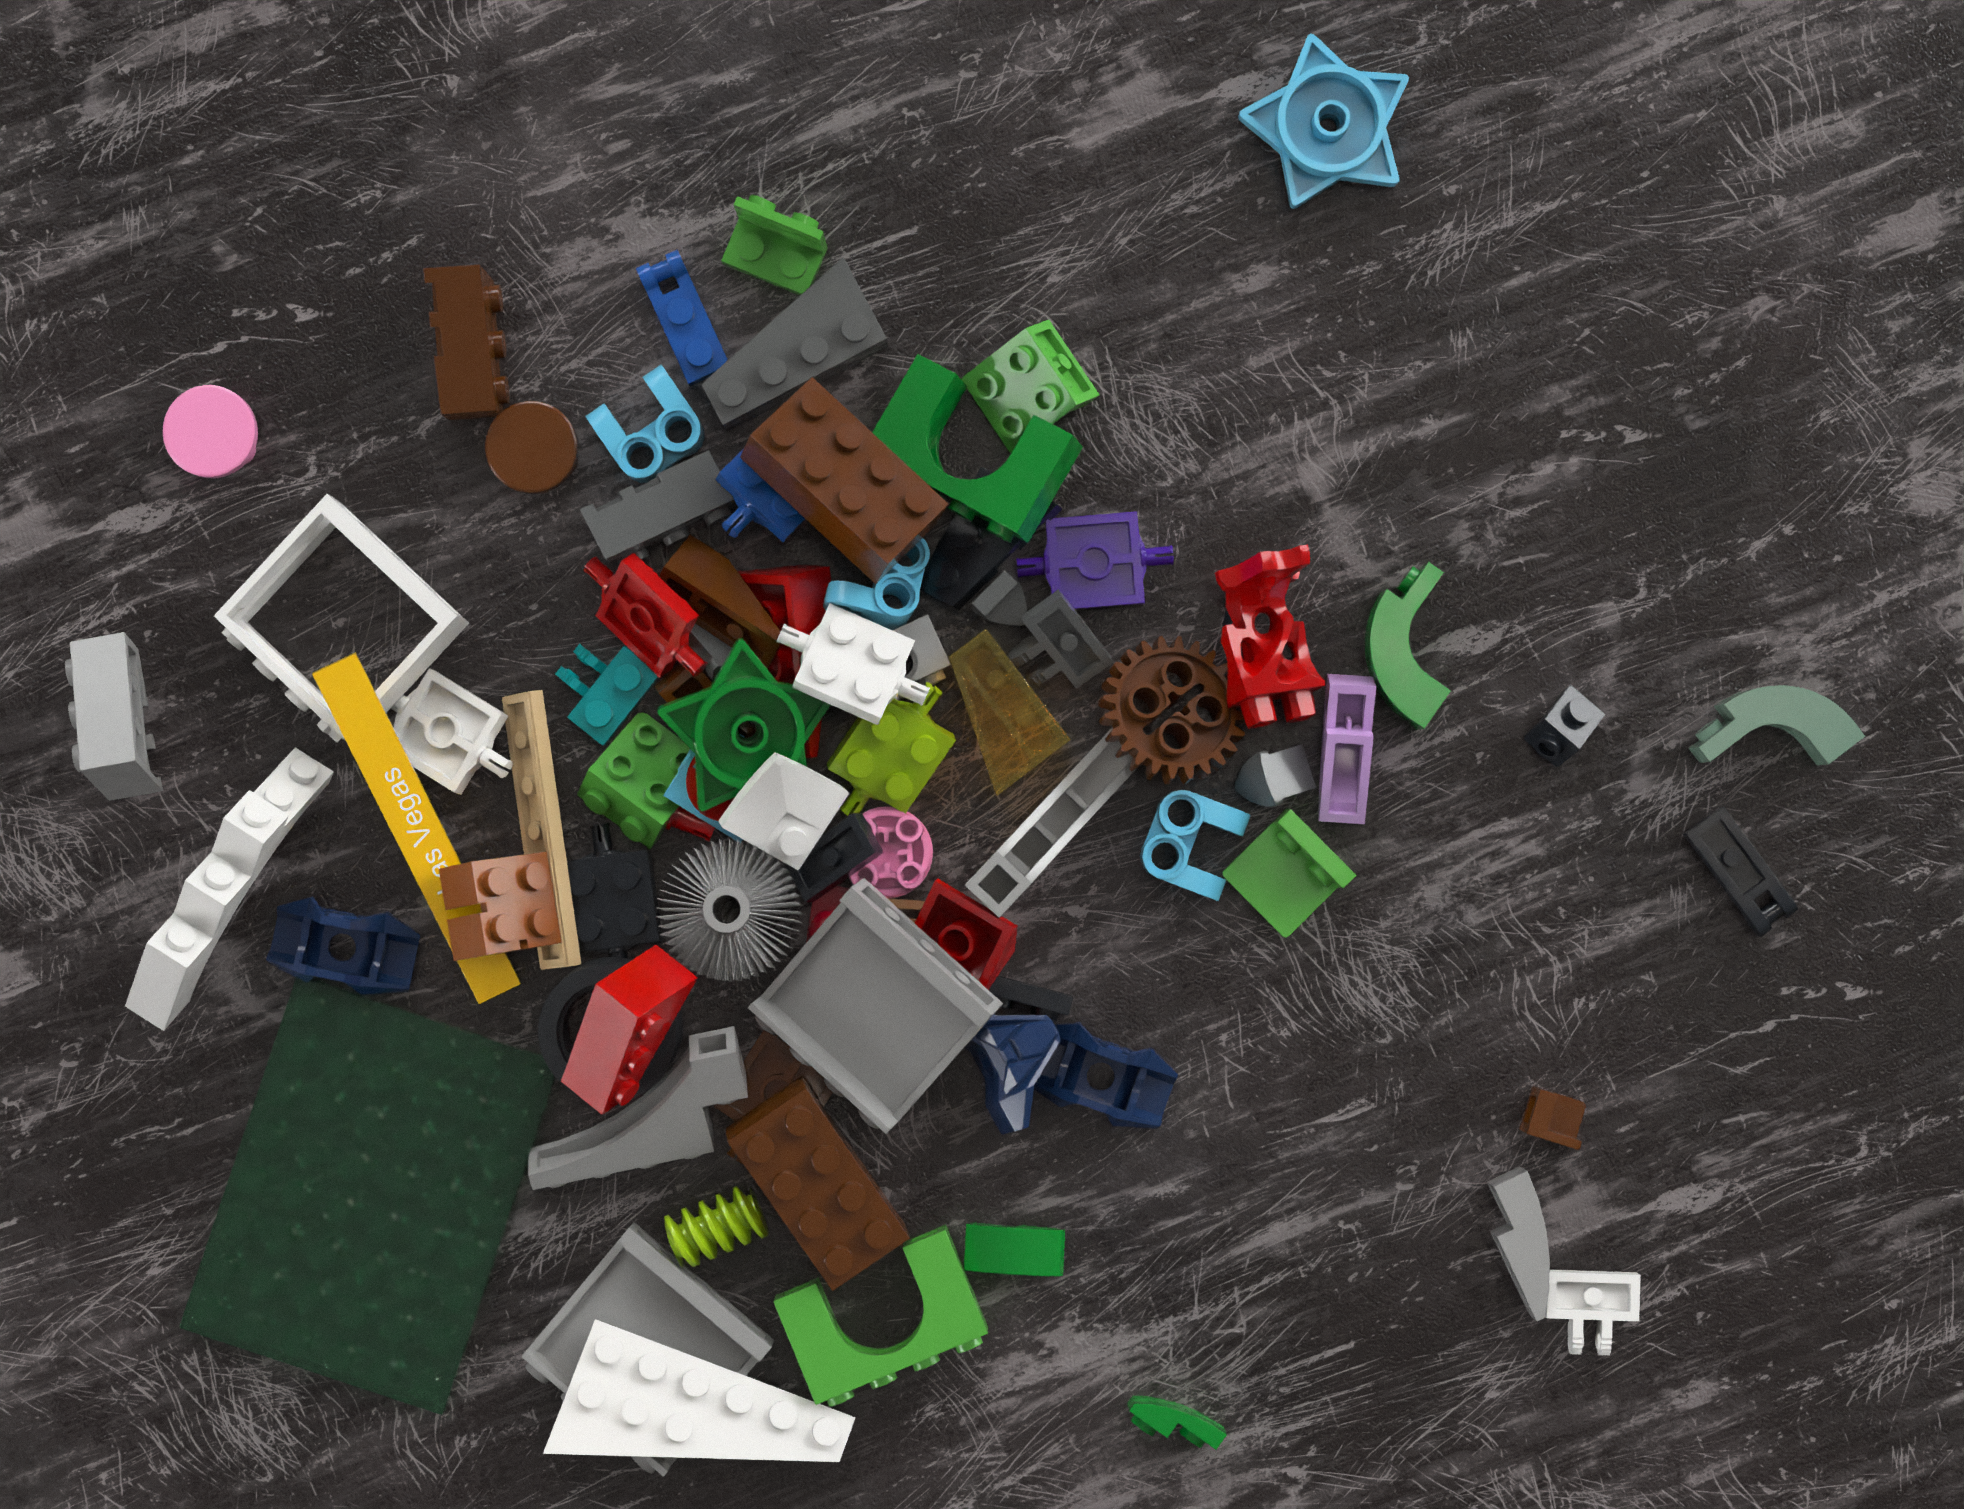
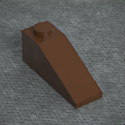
[659,534,782,669]

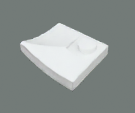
[718,752,849,870]

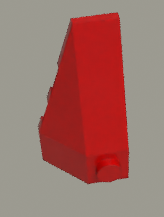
[737,565,831,758]

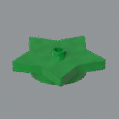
[657,638,831,811]

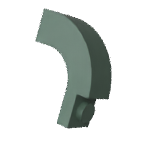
[1689,685,1865,765]

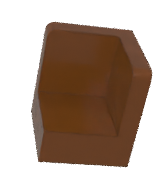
[1519,1086,1586,1150]

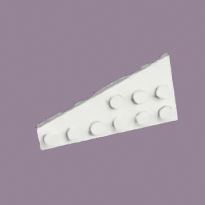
[543,1319,856,1462]

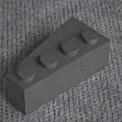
[701,257,888,432]

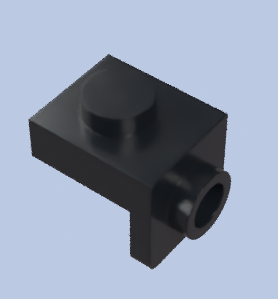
[1524,684,1605,767]

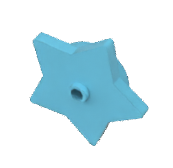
[1238,34,1409,209]

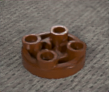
[485,401,579,494]

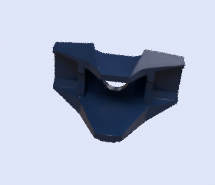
[266,896,420,995]
[964,1014,1060,1134]
[1034,1022,1178,1129]

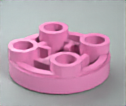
[163,385,258,478]
[849,806,933,898]

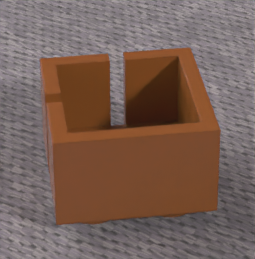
[439,851,562,961]

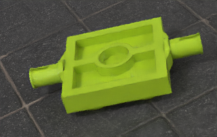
[827,682,956,816]

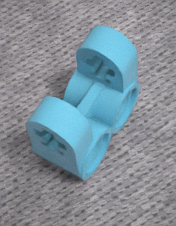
[585,365,704,483]
[823,538,930,630]
[1140,790,1251,901]

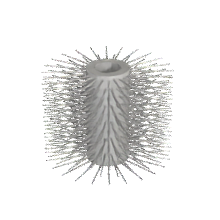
[657,839,803,981]

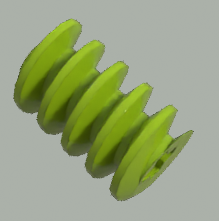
[664,1186,769,1268]

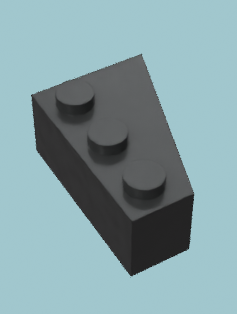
[580,450,737,567]

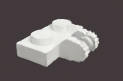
[1545,1270,1640,1356]

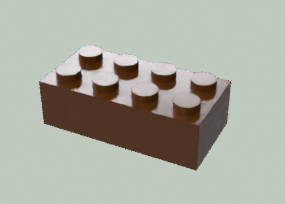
[740,377,949,584]
[725,1077,910,1291]

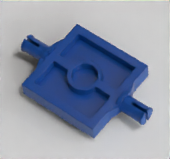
[715,450,806,542]

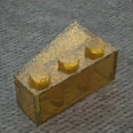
[949,629,1071,797]

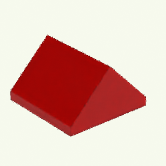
[915,879,1018,990]

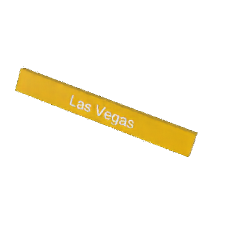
[312,652,521,1004]

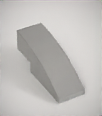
[1487,1166,1550,1321]

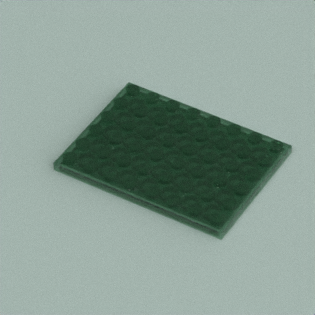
[179,976,556,1415]

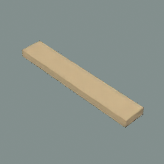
[502,690,581,970]

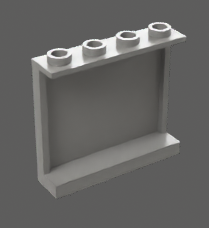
[748,878,1003,1134]
[521,1222,774,1477]

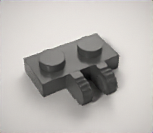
[1007,589,1114,689]

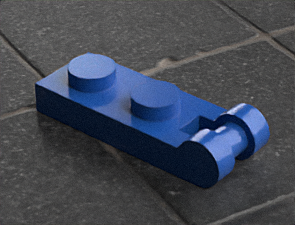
[636,249,728,386]

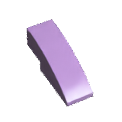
[1318,674,1376,824]

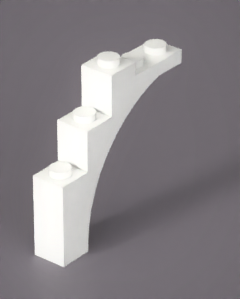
[125,747,334,1031]

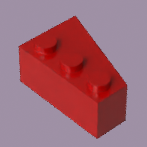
[561,945,698,1115]

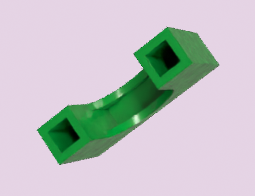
[872,354,1083,543]

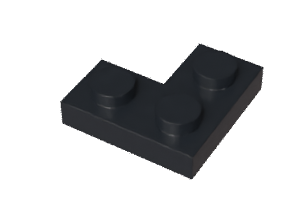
[784,813,884,902]

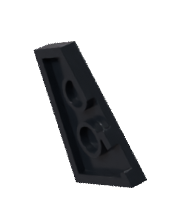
[920,467,1062,611]

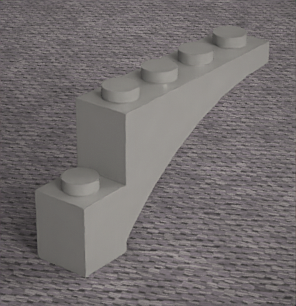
[965,727,1137,918]
[528,1026,748,1190]

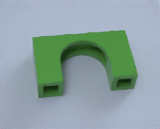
[773,1224,988,1407]

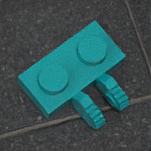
[555,644,659,746]

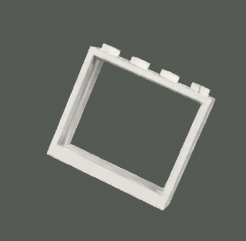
[214,494,469,743]

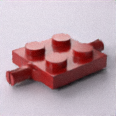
[583,553,708,678]

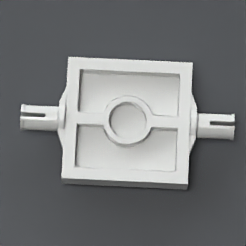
[777,603,930,725]
[391,668,513,795]

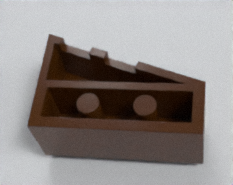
[423,264,509,420]

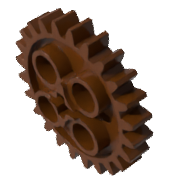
[1098,636,1245,785]

